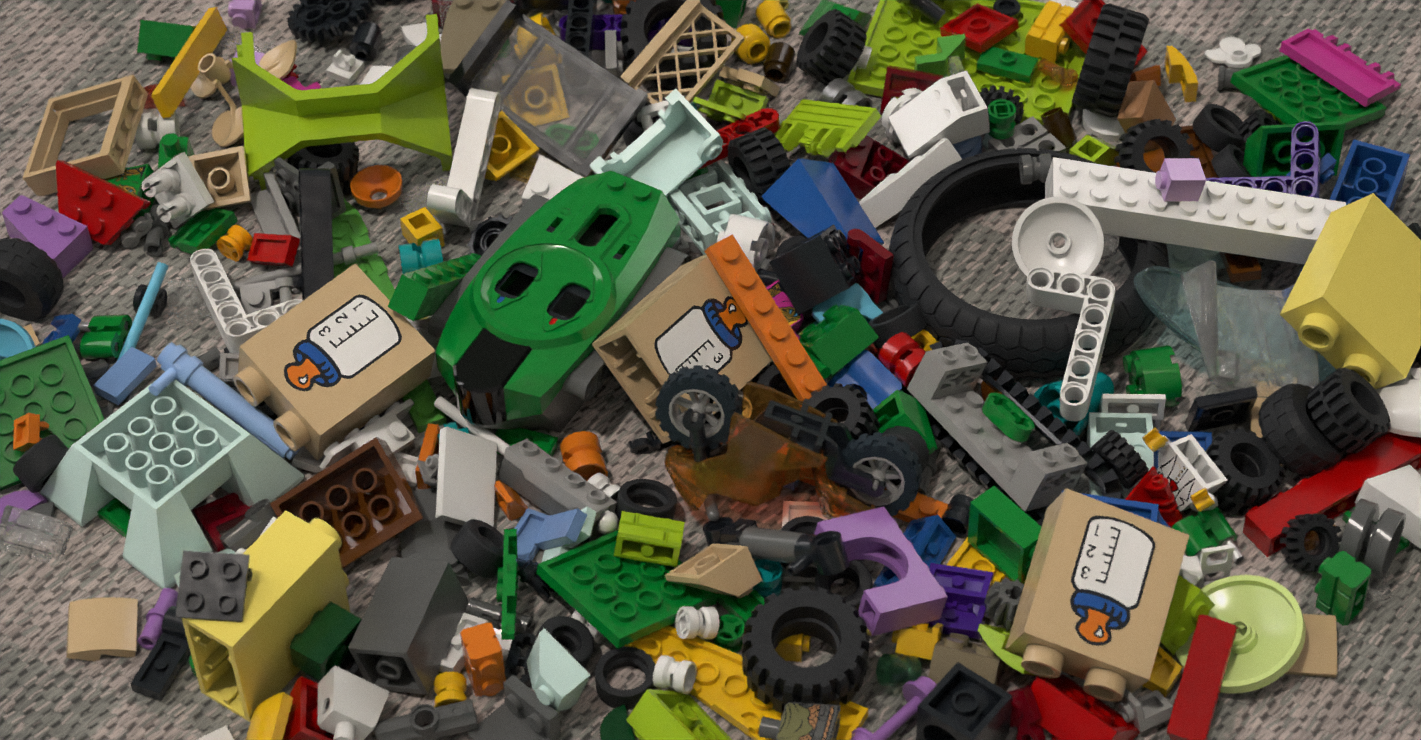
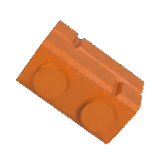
[460,622,506,697]

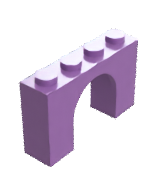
[814,507,948,636]

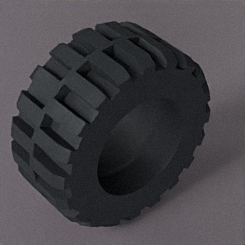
[620,0,727,91]
[1072,3,1149,118]
[742,586,870,713]

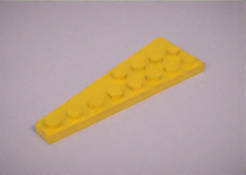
[625,626,868,740]

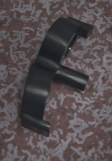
[628,431,673,455]

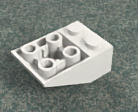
[888,70,990,158]

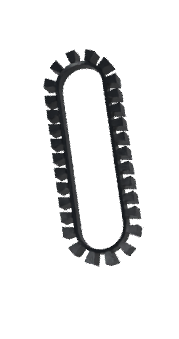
[902,339,1124,527]

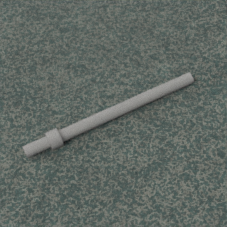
[231,242,379,293]

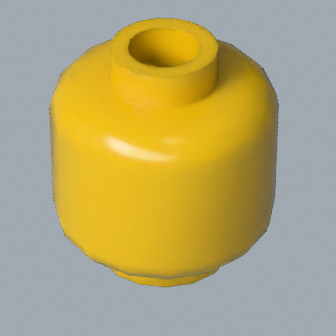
[731,24,771,64]

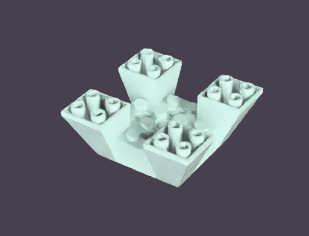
[40,379,305,589]

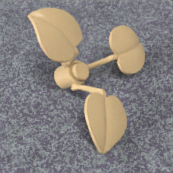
[190,40,297,148]

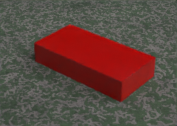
[247,233,300,267]

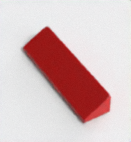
[1167,614,1237,740]

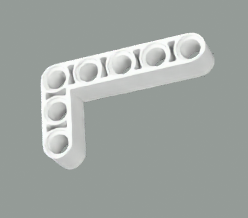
[427,88,501,228]
[190,249,303,353]
[1027,266,1115,421]

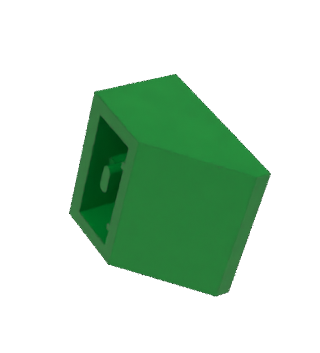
[799,305,879,376]
[873,389,938,455]

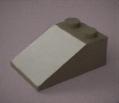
[440,0,506,76]

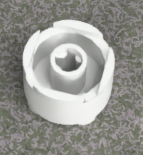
[717,214,775,272]

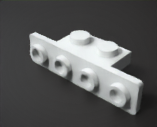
[319,399,416,470]

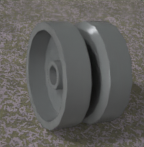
[1339,498,1406,579]

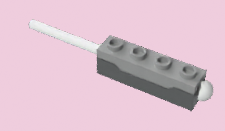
[434,397,618,542]

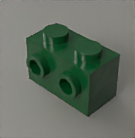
[289,601,362,681]

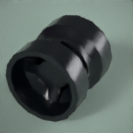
[941,494,974,539]

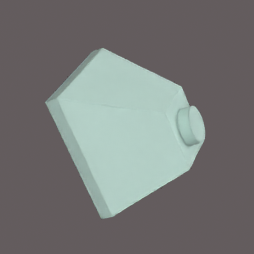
[526,628,590,712]

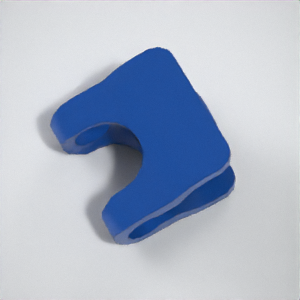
[827,350,903,409]

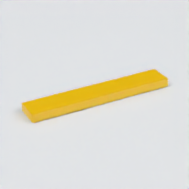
[151,7,227,118]

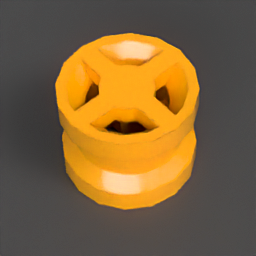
[217,225,253,262]

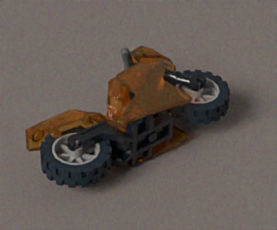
[655,365,922,521]

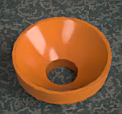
[350,165,403,209]

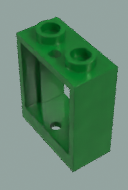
[968,486,1041,584]

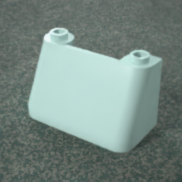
[589,89,723,197]

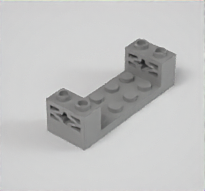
[907,343,1088,512]

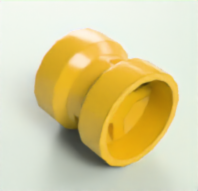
[434,671,467,708]

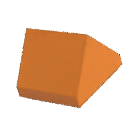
[1129,65,1161,86]

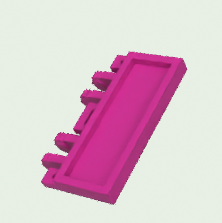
[1279,28,1401,107]

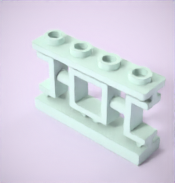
[666,159,772,255]

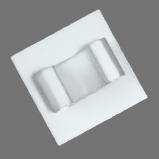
[326,50,365,85]

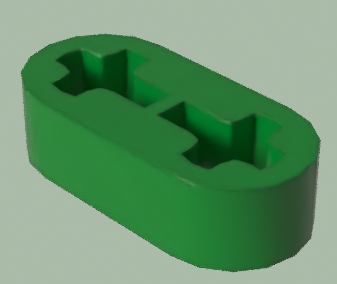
[982,393,1035,442]

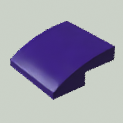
[928,563,994,639]

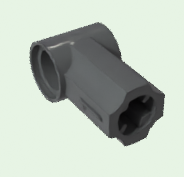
[219,499,278,552]

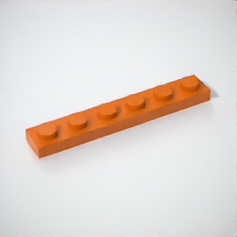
[704,234,827,406]

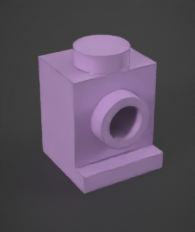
[228,0,262,29]

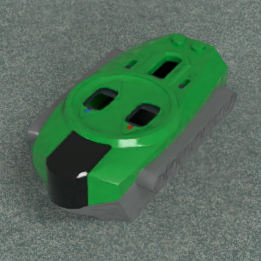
[428,171,692,433]

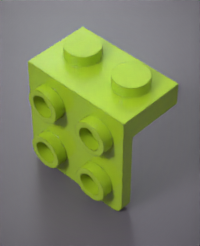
[693,79,769,123]

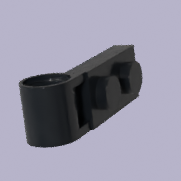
[130,606,191,701]

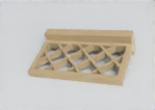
[620,0,745,105]

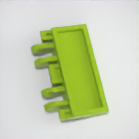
[774,99,882,158]

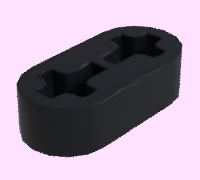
[505,633,535,688]

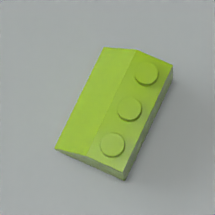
[626,689,732,740]

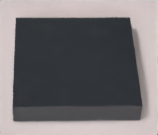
[1184,386,1258,432]

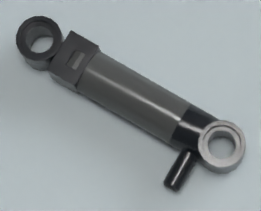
[702,517,849,577]

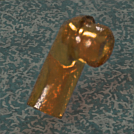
[1037,59,1078,87]

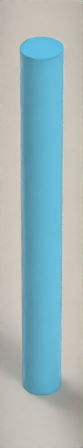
[117,262,168,361]

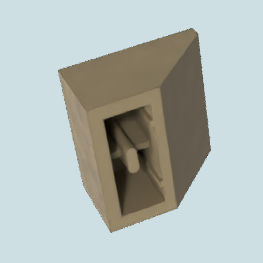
[928,633,1005,686]

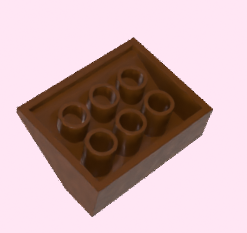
[270,437,424,569]

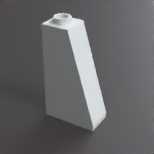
[1355,465,1421,549]

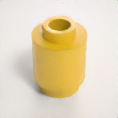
[755,0,791,38]

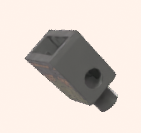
[759,702,841,740]

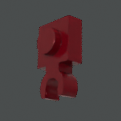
[1007,686,1046,740]

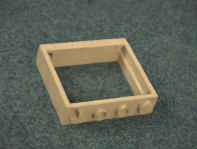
[23,75,148,196]

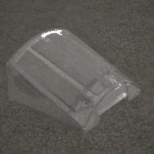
[1180,260,1319,398]

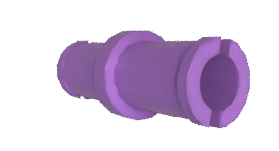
[137,588,178,650]

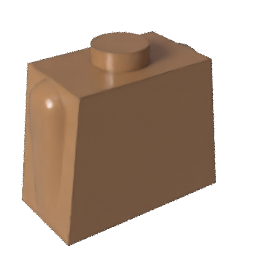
[1117,80,1176,151]

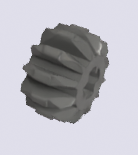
[984,577,1024,631]

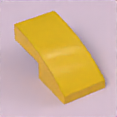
[1164,46,1198,102]

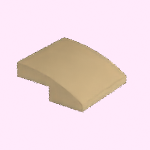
[66,597,138,661]
[1285,614,1337,677]

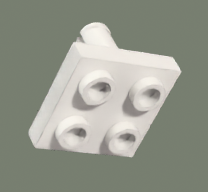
[141,152,215,229]

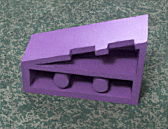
[2,195,93,278]

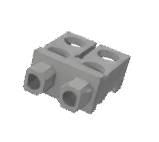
[983,116,1066,154]

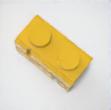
[1025,0,1074,63]

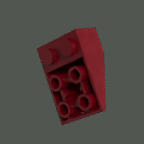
[827,135,910,199]

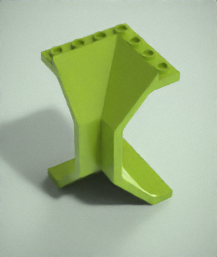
[231,14,453,191]

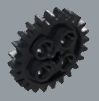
[287,0,374,44]

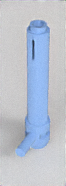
[148,342,301,460]

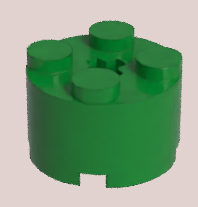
[1123,345,1182,408]

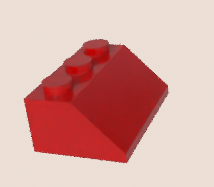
[1031,674,1140,740]

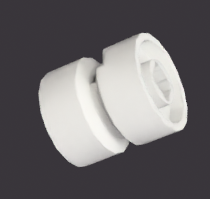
[136,110,180,149]

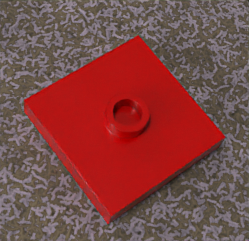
[940,3,1019,53]

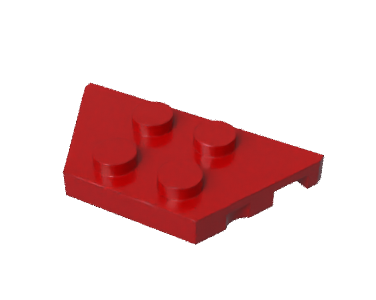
[56,160,150,245]

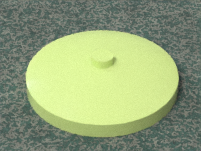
[1175,575,1306,694]

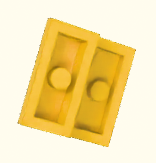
[246,692,293,740]

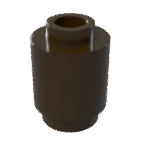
[763,42,795,83]
[1040,107,1077,150]

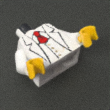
[1142,427,1227,512]

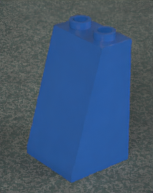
[762,158,884,261]

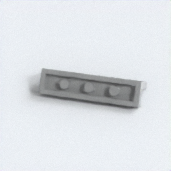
[249,171,301,269]

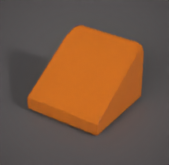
[494,480,528,521]

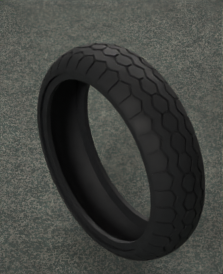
[889,148,1169,380]

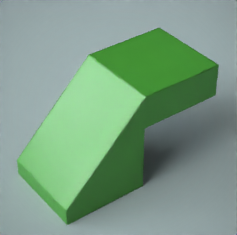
[914,34,966,78]

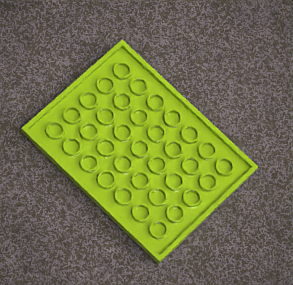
[847,0,1086,124]

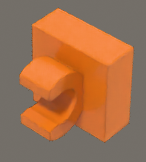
[13,413,49,452]

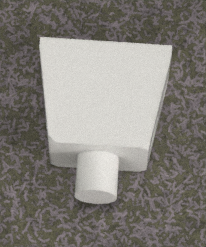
[317,666,389,740]

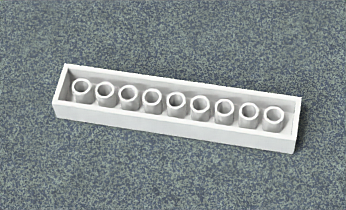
[1045,157,1346,265]

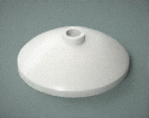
[1012,197,1104,286]

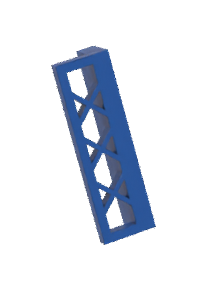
[872,515,956,588]

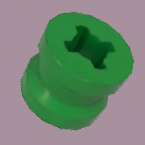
[713,614,745,653]

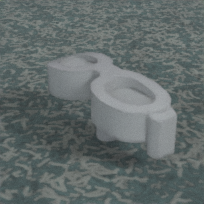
[121,212,153,249]

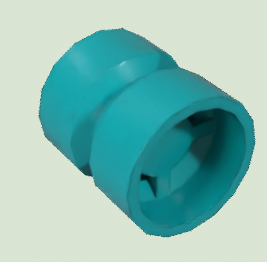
[398,239,443,274]

